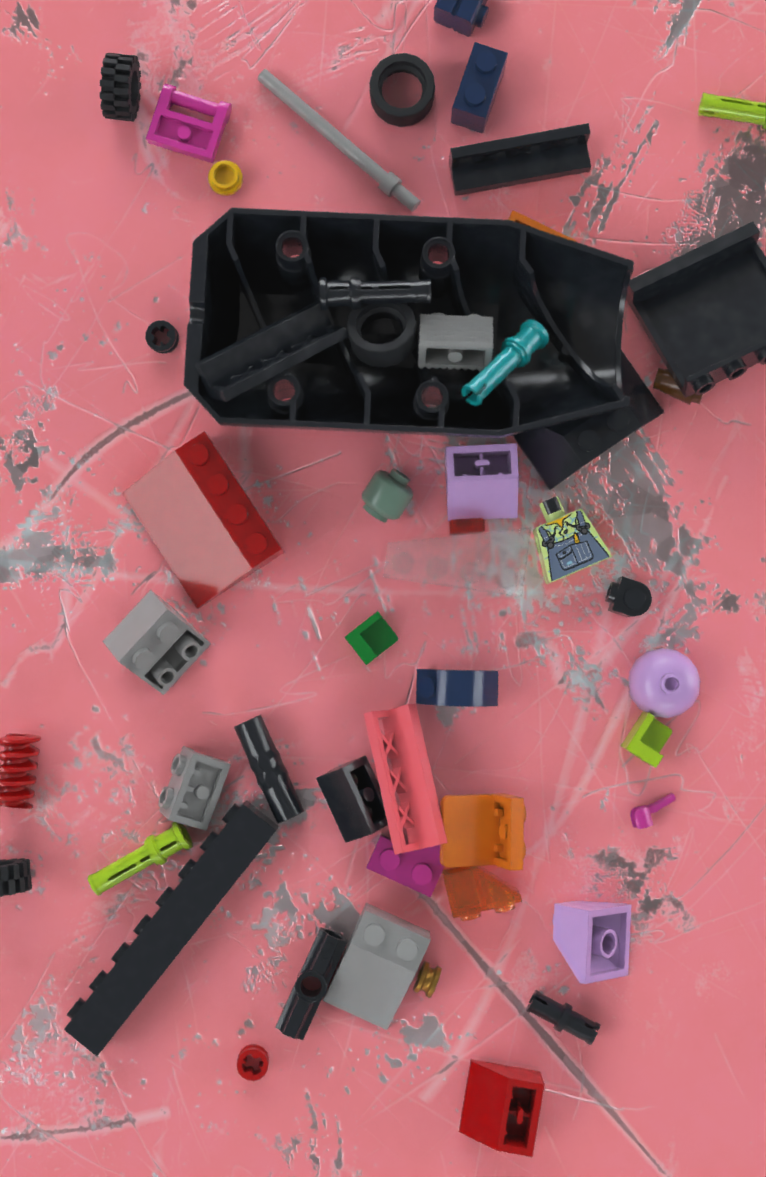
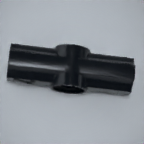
[275,927,348,1040]

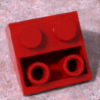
[459,1059,545,1157]

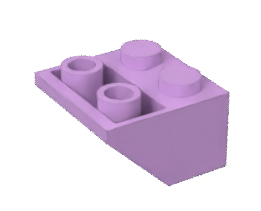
[444,443,519,521]

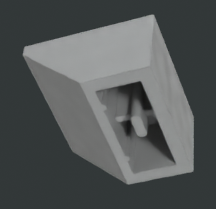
[103,590,211,695]

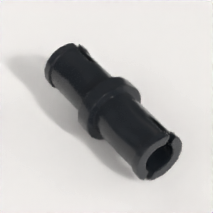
[526,990,600,1045]

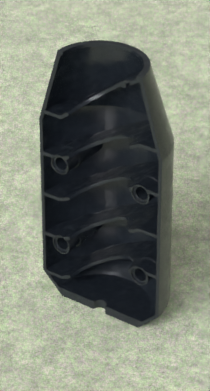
[184,208,634,438]

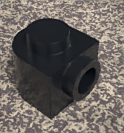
[605,576,652,617]

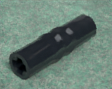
[234,715,304,823]

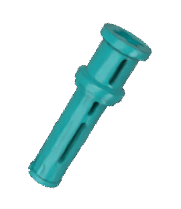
[461,319,549,406]

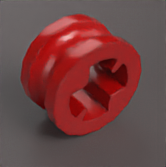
[236,1044,269,1081]

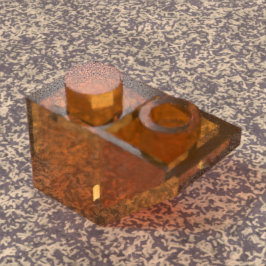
[442,866,523,921]

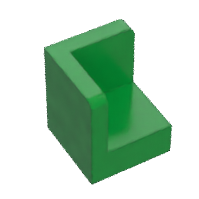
[345,611,398,665]

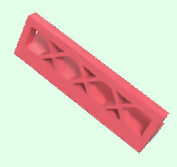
[364,704,448,855]

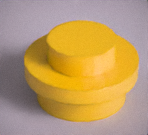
[208,160,243,196]

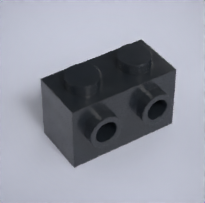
[316,755,388,843]

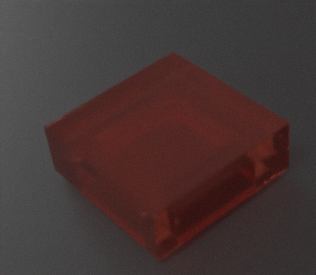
[448,518,485,537]

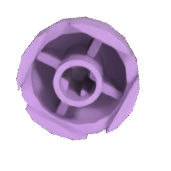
[628,648,701,718]

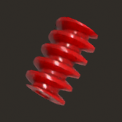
[0,733,41,809]

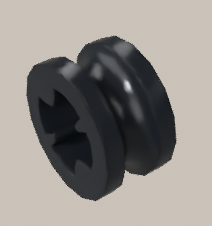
[145,320,179,354]

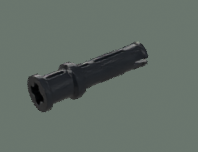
[320,276,431,311]

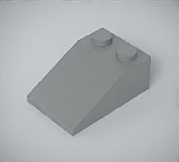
[323,903,431,1030]

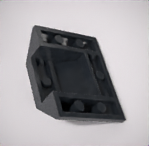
[512,350,664,490]

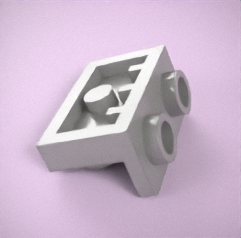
[158,746,231,831]

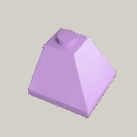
[552,901,632,984]

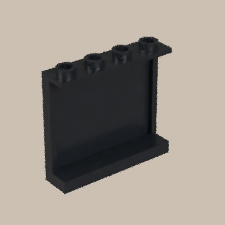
[626,222,766,398]

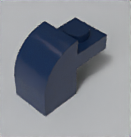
[416,669,498,707]

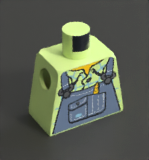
[533,496,612,585]

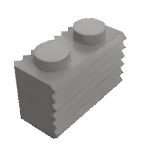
[418,313,493,371]

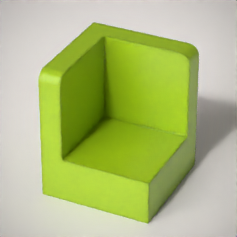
[621,711,672,768]

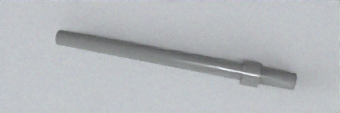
[257,69,421,212]

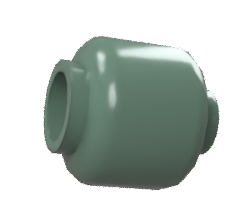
[362,468,413,522]

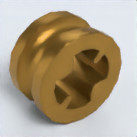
[413,961,442,998]

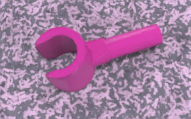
[630,793,676,829]

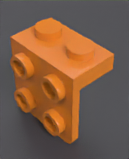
[440,793,526,871]

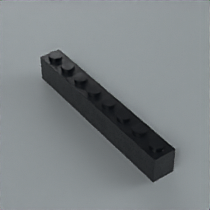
[64,800,279,1056]

